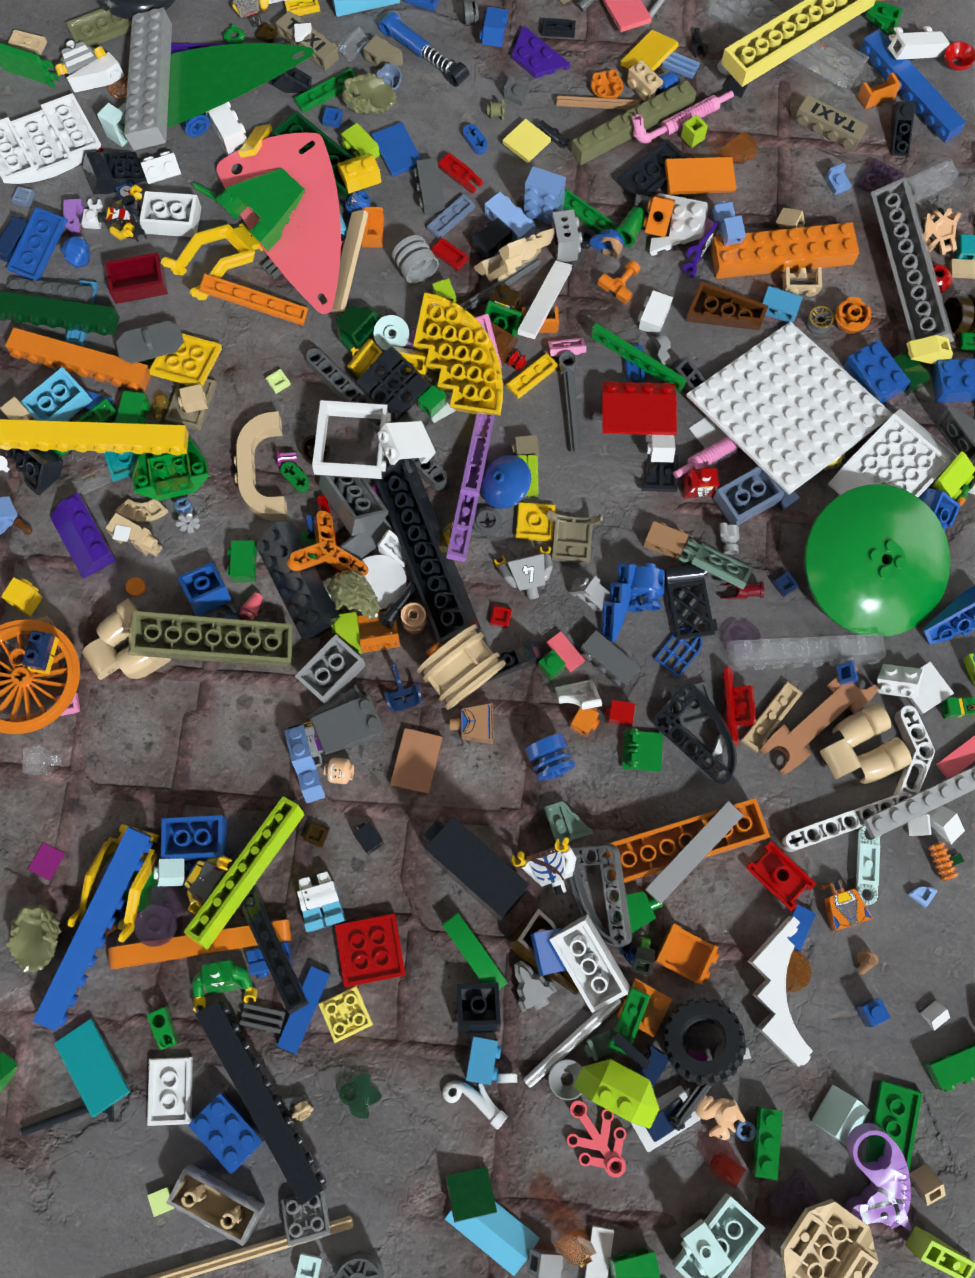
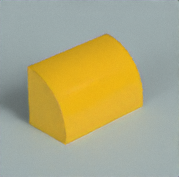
[395,347,428,375]

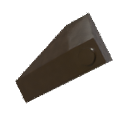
[506,908,579,995]

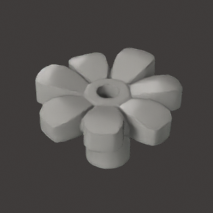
[176,512,200,533]

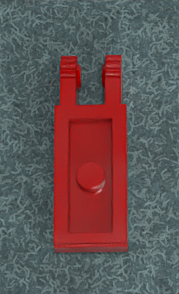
[438,152,483,194]

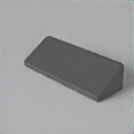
[339,517,394,566]

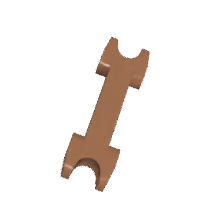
[759,664,879,776]

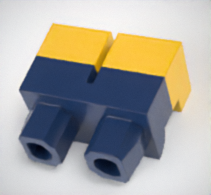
[22,630,59,675]

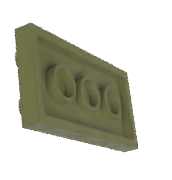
[66,8,132,47]

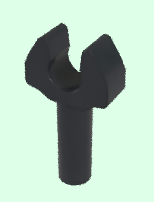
[691,28,708,58]

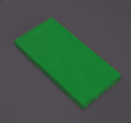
[864,1080,923,1170]

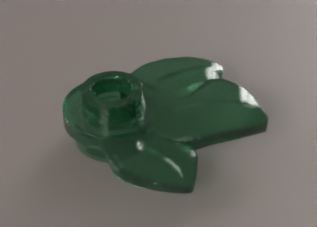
[339,1074,382,1119]

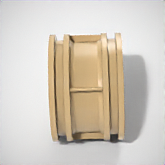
[417,625,506,710]

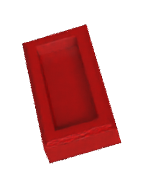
[431,237,469,271]

